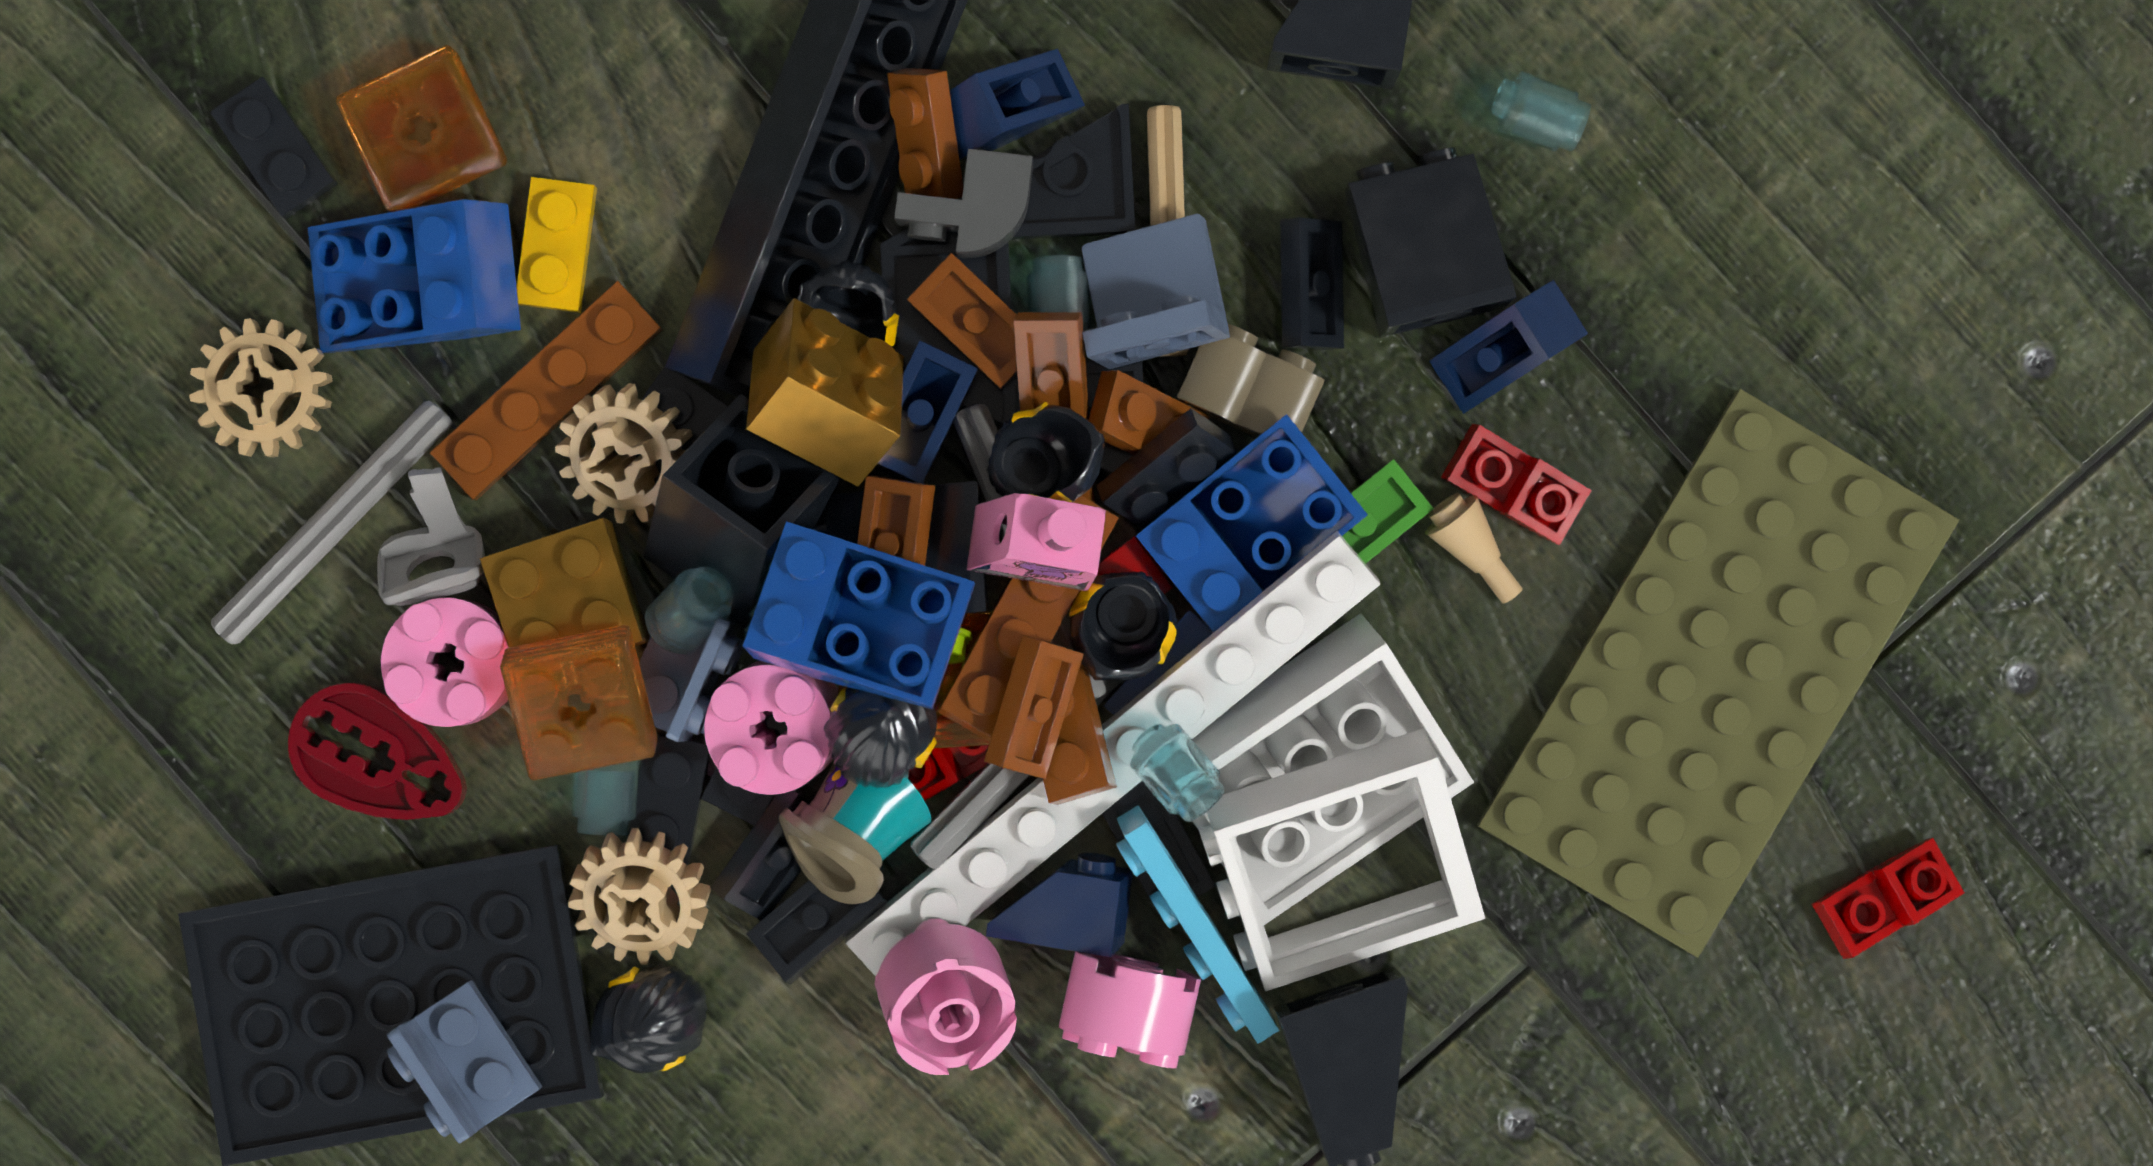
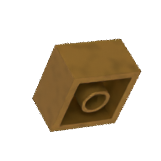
[746,298,904,486]
[480,518,650,681]

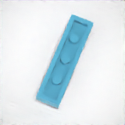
[1116,805,1280,1044]

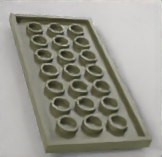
[1477,389,1959,958]

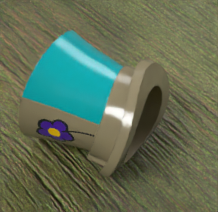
[779,761,931,904]

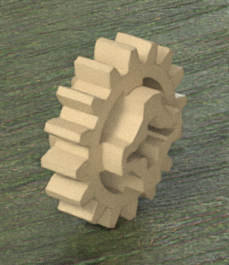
[189,318,333,457]
[555,383,693,524]
[568,828,711,965]

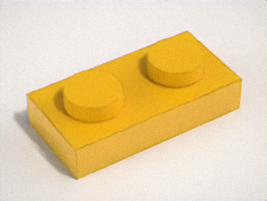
[517,177,597,313]

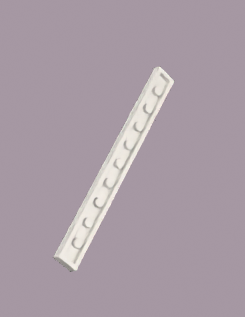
[846,531,1380,976]

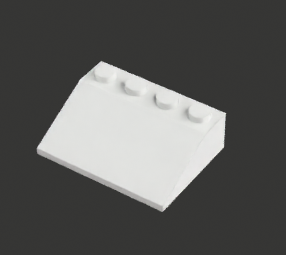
[1157,613,1474,925]

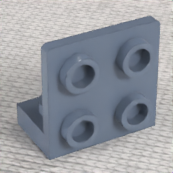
[1082,214,1230,369]
[618,594,744,742]
[387,980,543,1144]

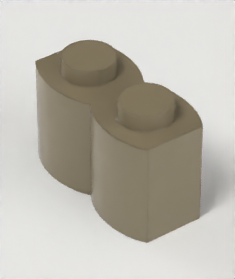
[1175,324,1325,438]

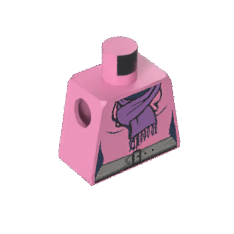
[967,493,1106,591]

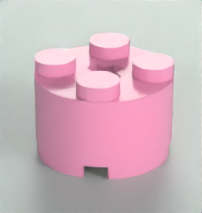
[381,598,519,727]
[704,660,838,795]
[875,919,1017,1075]
[1059,951,1201,1068]

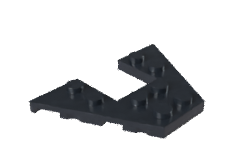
[880,103,1143,473]

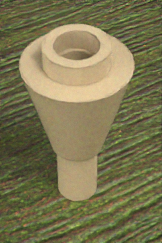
[1425,493,1523,604]

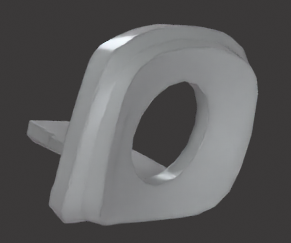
[377,467,485,606]

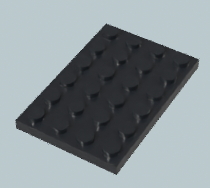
[178,844,604,1166]

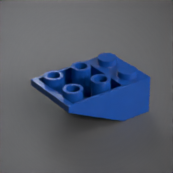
[308,199,521,353]
[1136,414,1368,633]
[743,521,975,709]

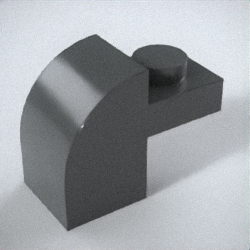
[895,149,1033,258]

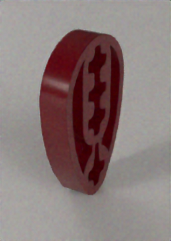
[288,683,467,820]

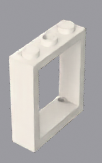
[1199,728,1485,992]

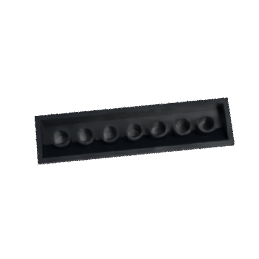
[665,0,968,399]

